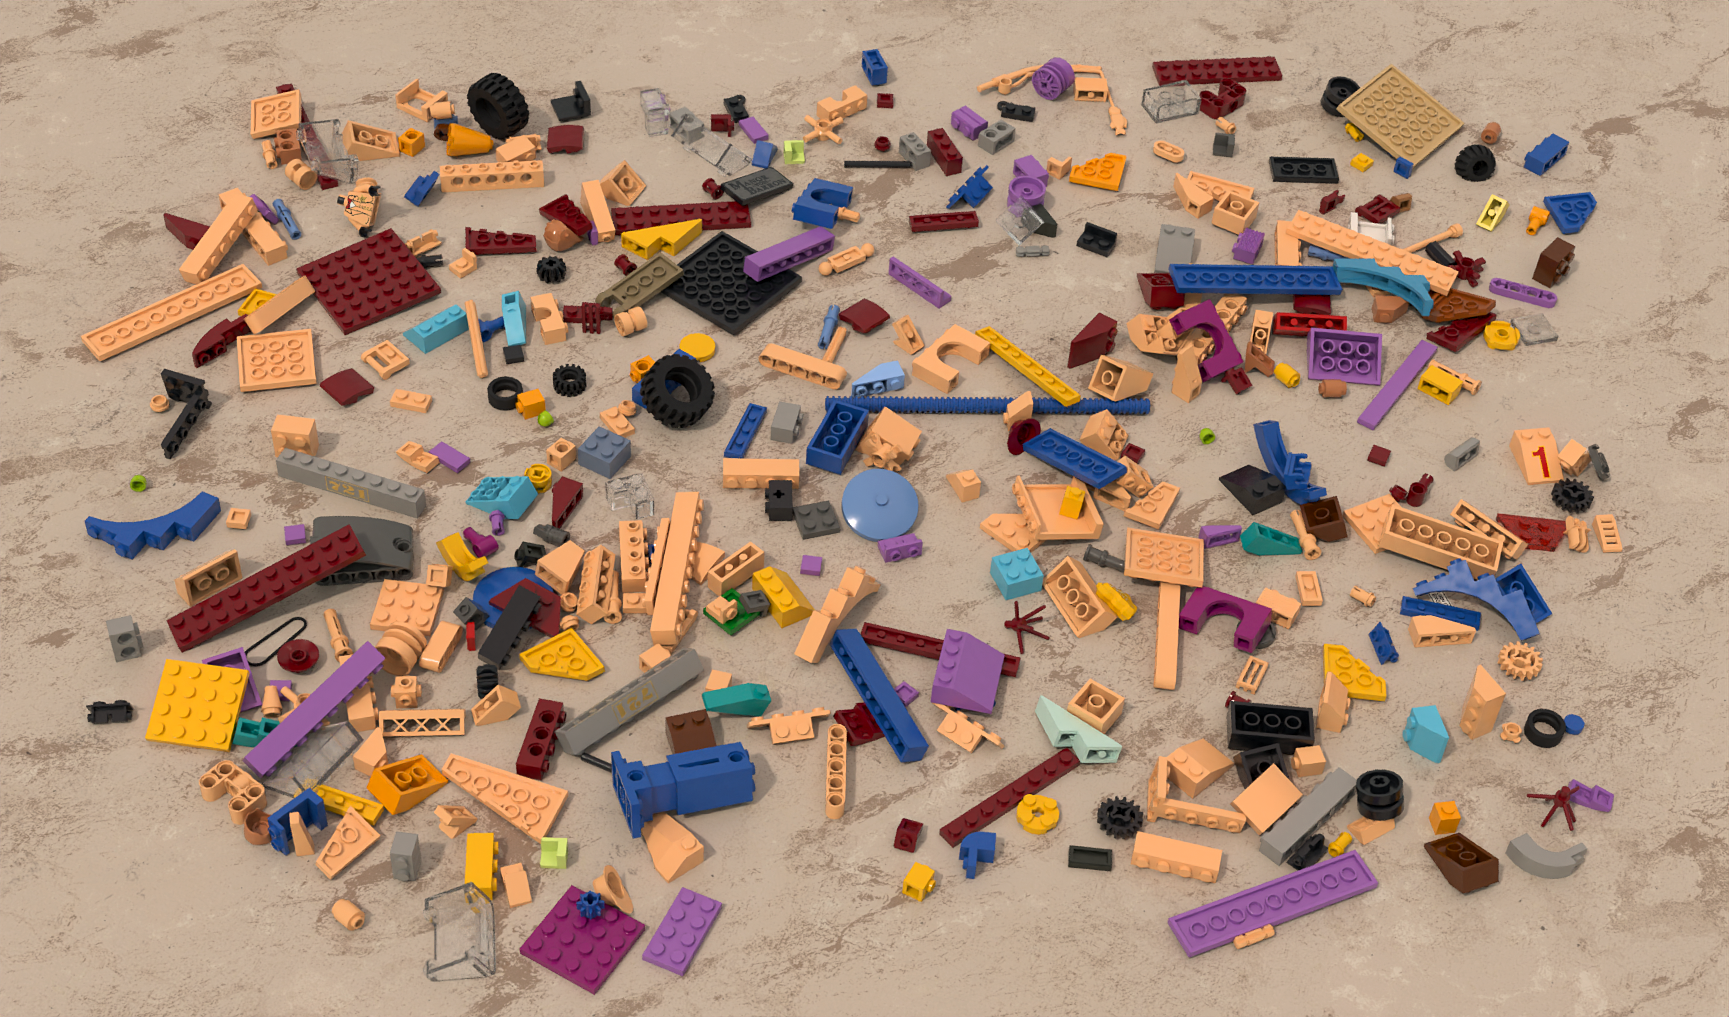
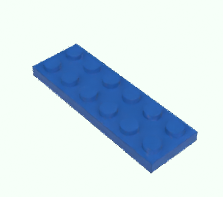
[1023,428,1127,489]

